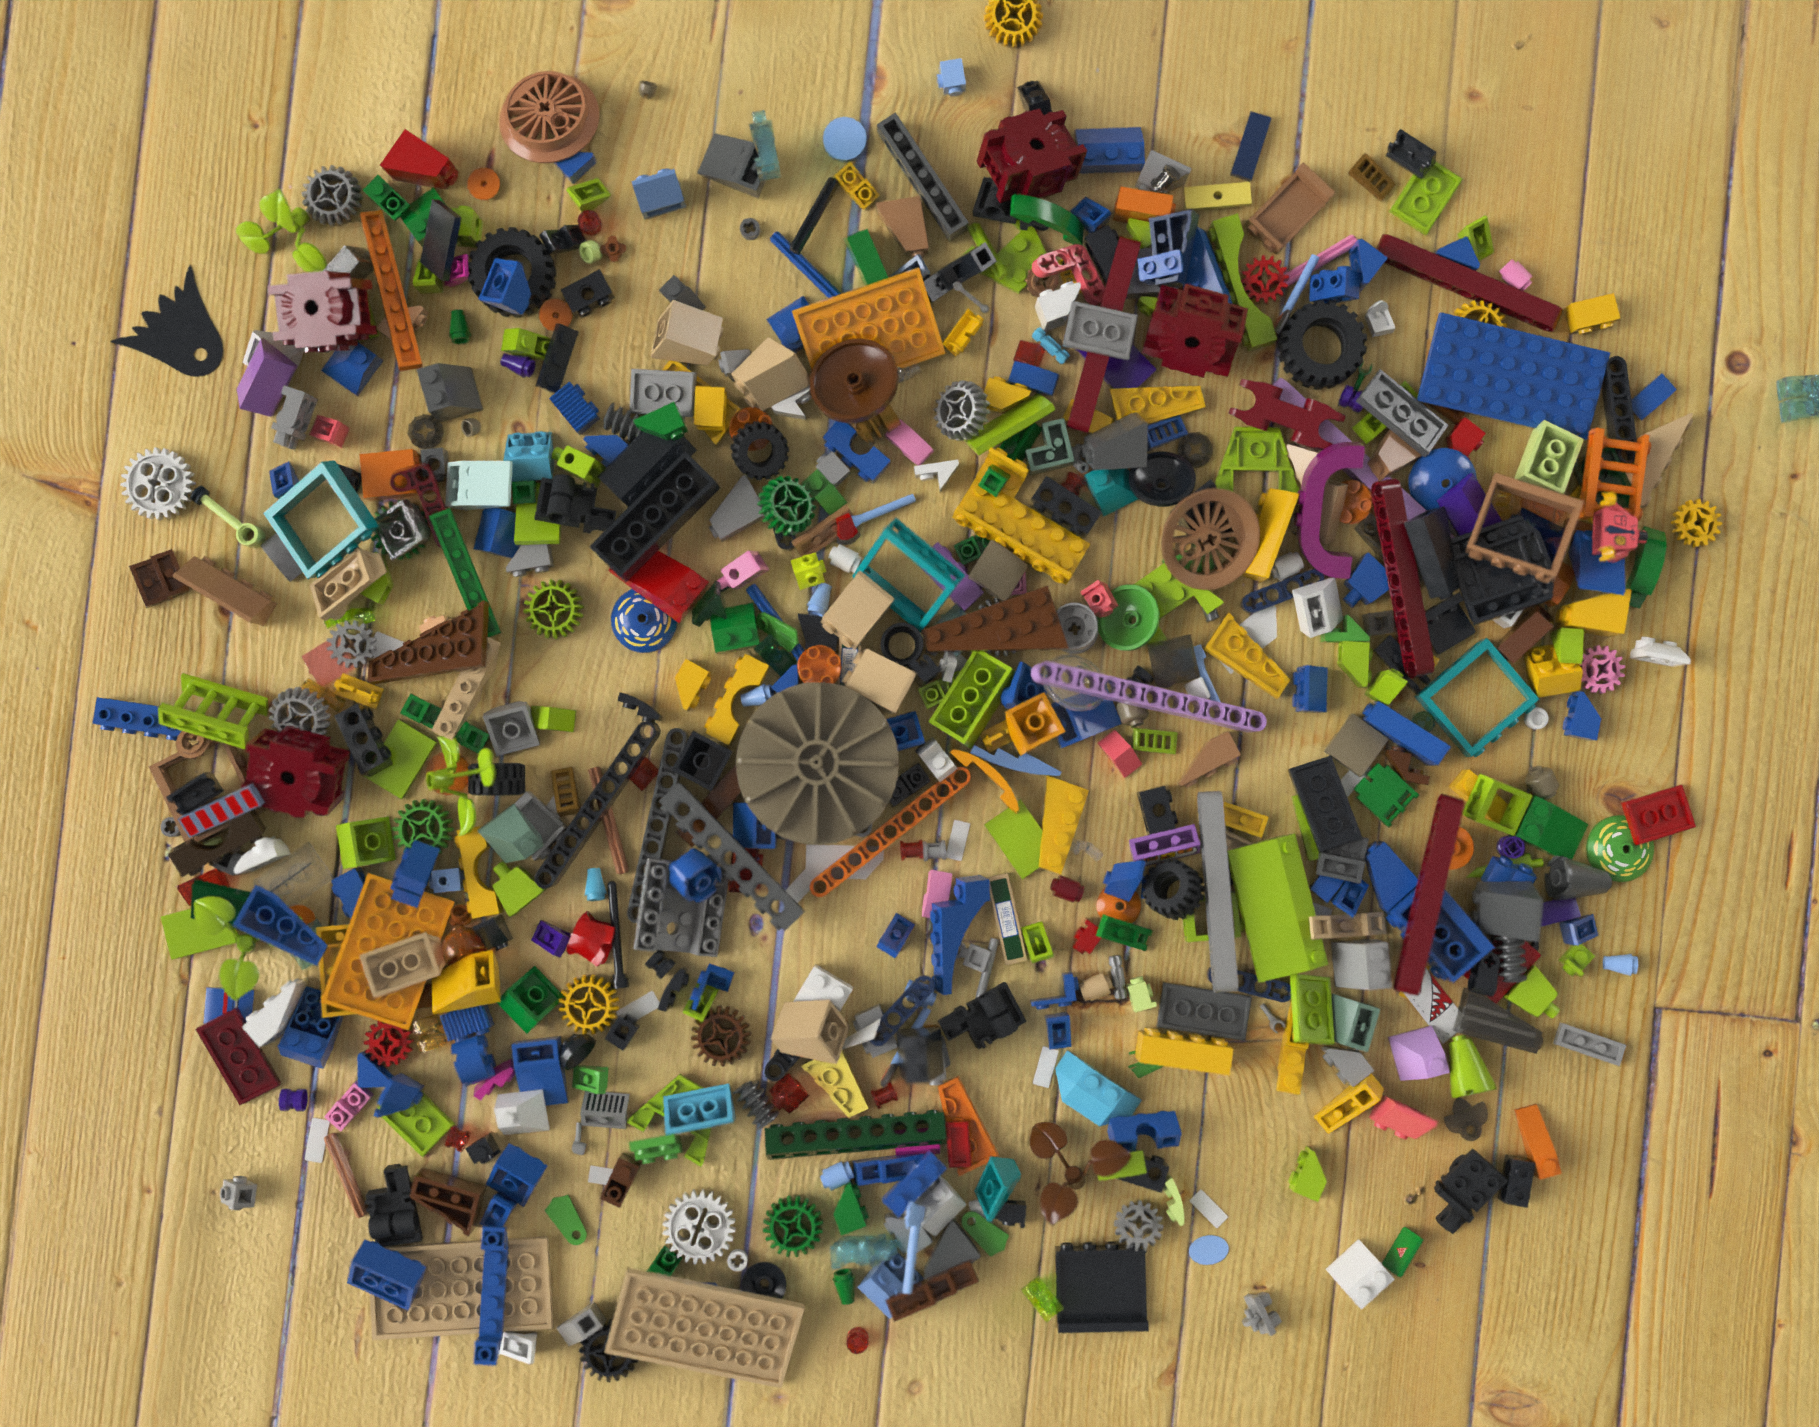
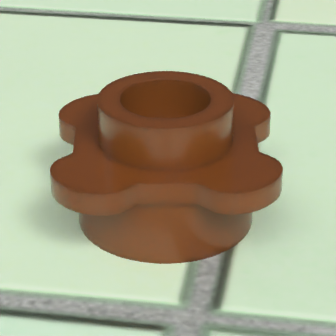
[600,236,627,262]
[449,905,472,926]

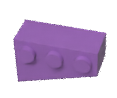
[918,542,984,612]

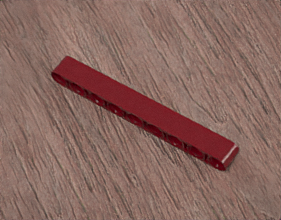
[1376,234,1563,332]
[1067,236,1141,433]
[1371,478,1435,678]
[1393,793,1465,996]

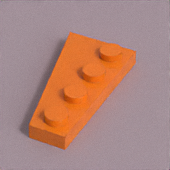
[938,1076,999,1176]

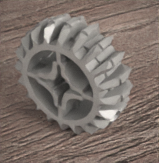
[301,165,363,226]
[933,380,991,441]
[269,686,331,735]

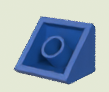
[1348,239,1387,293]
[473,508,521,559]
[886,711,925,751]

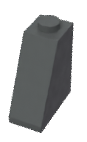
[924,1218,981,1279]

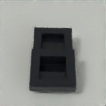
[539,225,587,254]

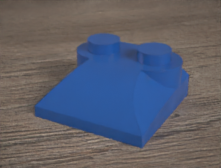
[766,296,809,354]
[1001,662,1049,710]

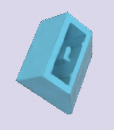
[503,431,554,482]

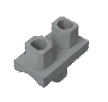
[1242,1292,1282,1336]

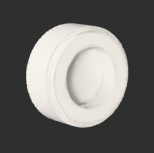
[1524,707,1549,730]

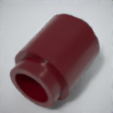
[1050,875,1085,903]

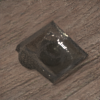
[375,499,430,560]
[1147,634,1200,688]

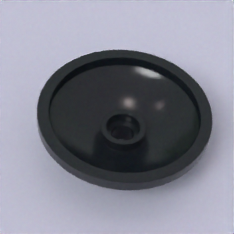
[1129,451,1196,507]

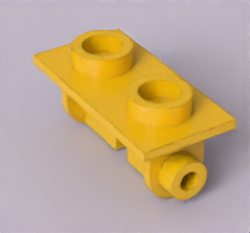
[942,309,984,357]
[334,673,384,709]
[980,720,1012,753]

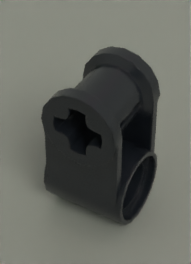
[1467,952,1500,997]
[764,1049,800,1082]

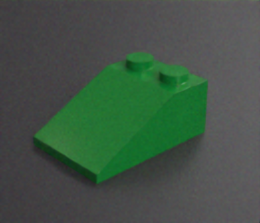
[1509,795,1589,859]

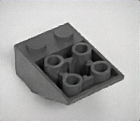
[697,133,775,198]

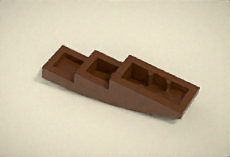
[675,764,741,847]
[885,1259,979,1322]

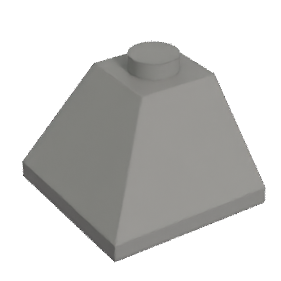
[1135,150,1192,193]

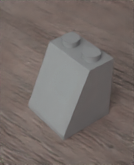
[1331,938,1392,990]

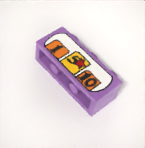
[1129,824,1200,866]

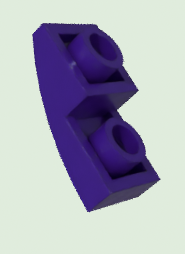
[1541,898,1581,927]

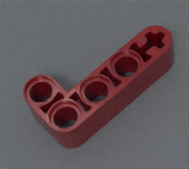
[390,463,446,548]

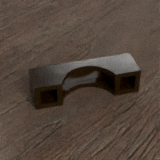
[167,809,266,877]

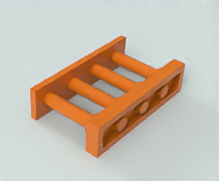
[1578,428,1651,521]

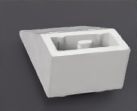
[242,978,309,1047]

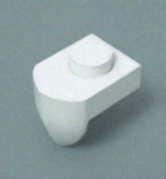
[1365,300,1395,337]
[939,652,967,682]

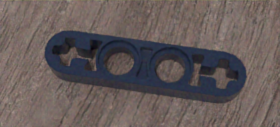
[1241,569,1324,614]
[1207,967,1291,1002]
[869,975,934,1046]

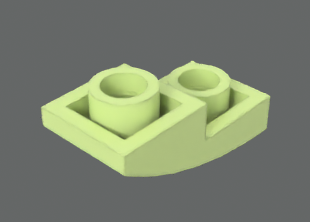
[1163,1174,1184,1226]

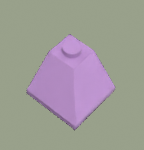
[1388,1025,1450,1081]

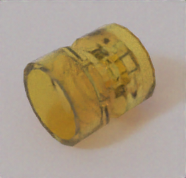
[410,1014,448,1054]

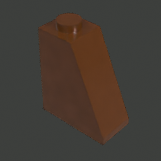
[1497,604,1553,664]

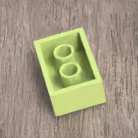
[1514,420,1584,494]

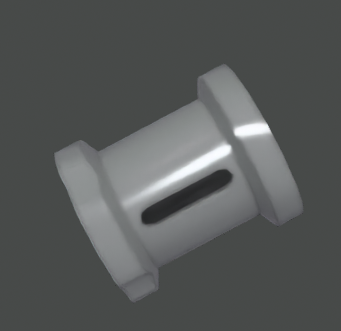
[923,840,946,861]

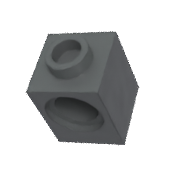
[420,447,449,482]

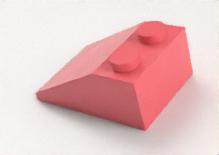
[1369,1094,1438,1140]

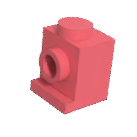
[1080,580,1118,618]

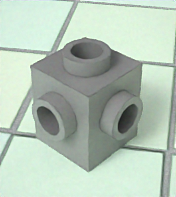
[220,1176,257,1210]

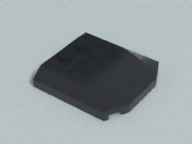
[1451,515,1555,626]

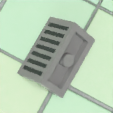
[580,1091,630,1129]

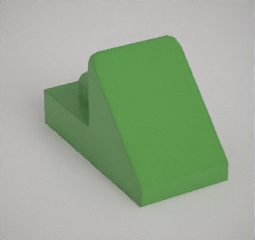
[802,469,847,516]
[1321,615,1370,643]
[572,1065,609,1094]

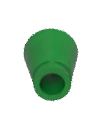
[449,309,471,344]
[832,1268,855,1305]

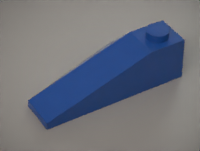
[232,885,328,966]

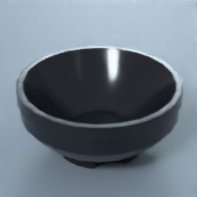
[560,1034,596,1070]

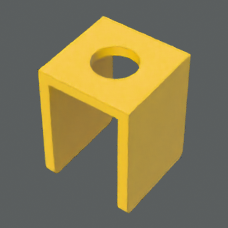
[694,386,727,431]

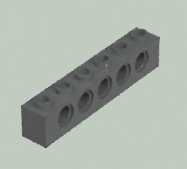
[877,112,969,242]

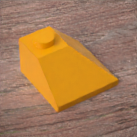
[1005,692,1065,756]

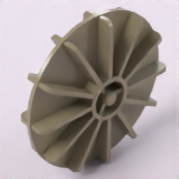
[736,682,899,845]

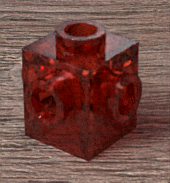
[768,1072,809,1114]

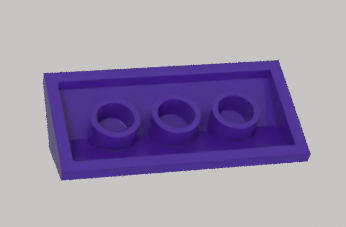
[1437,473,1502,536]

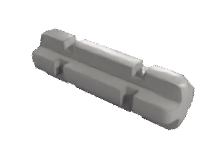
[1109,955,1127,999]

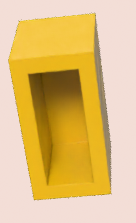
[1564,293,1621,335]

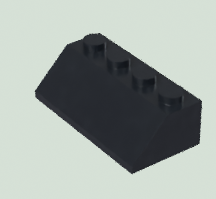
[597,431,697,507]

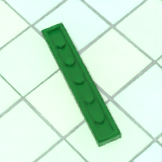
[429,508,501,637]

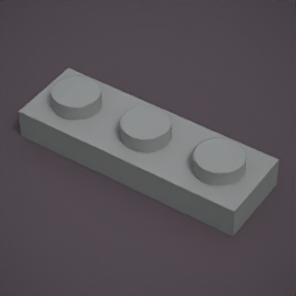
[1553,1022,1626,1066]

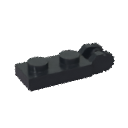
[1373,635,1431,694]

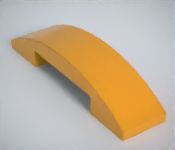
[950,749,1019,814]

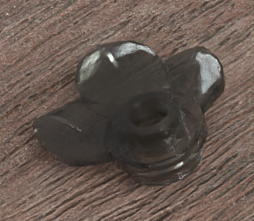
[1444,1097,1488,1141]

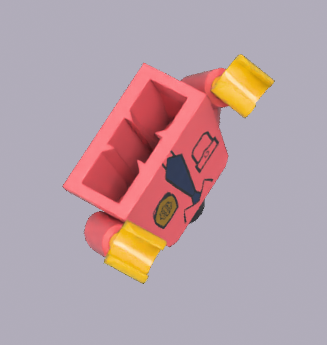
[1592,492,1648,563]

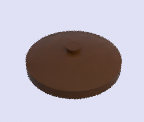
[810,339,899,423]

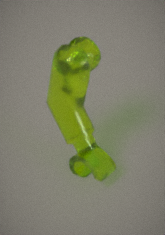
[324,608,375,629]

